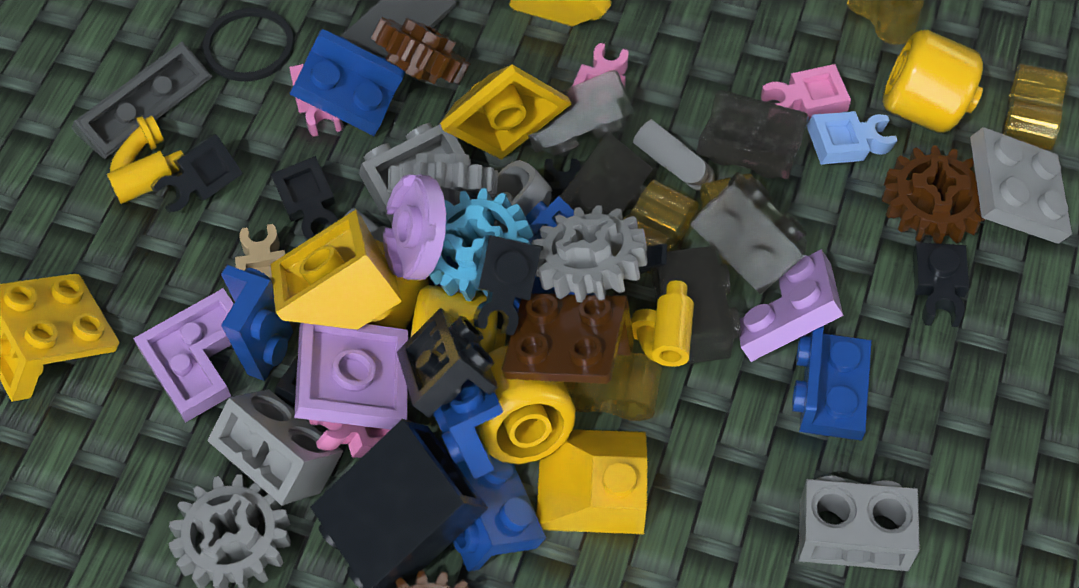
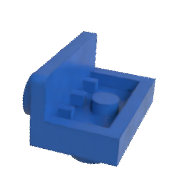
[221,265,294,381]
[433,379,503,479]
[450,454,546,572]

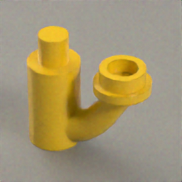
[107,116,183,204]
[631,280,694,367]

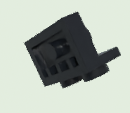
[397,307,498,417]

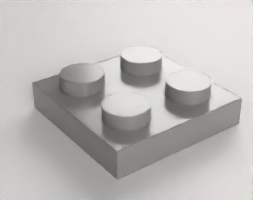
[970,127,1072,244]

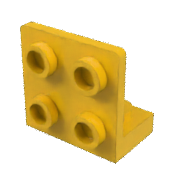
[0,274,120,402]

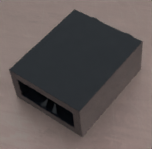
[310,419,488,588]

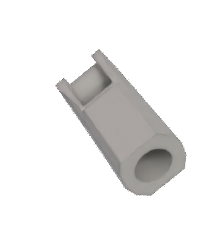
[633,119,715,191]

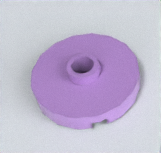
[383,174,446,280]

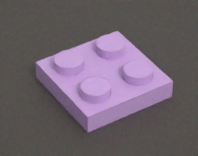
[294,323,408,430]

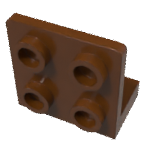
[502,293,634,384]

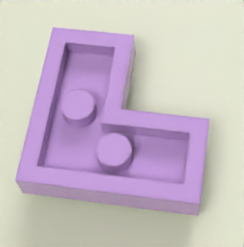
[737,249,843,362]
[133,288,234,423]

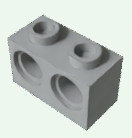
[207,389,343,505]
[799,476,919,571]

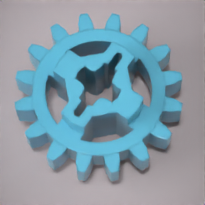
[429,188,534,301]

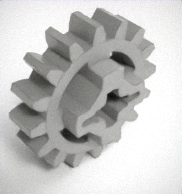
[388,152,498,206]
[532,205,648,302]
[168,474,291,588]

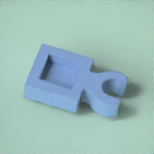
[807,111,898,165]

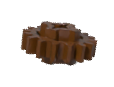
[371,17,470,85]
[882,145,985,244]

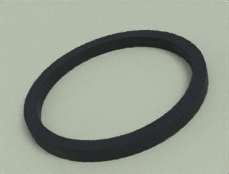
[203,7,294,82]

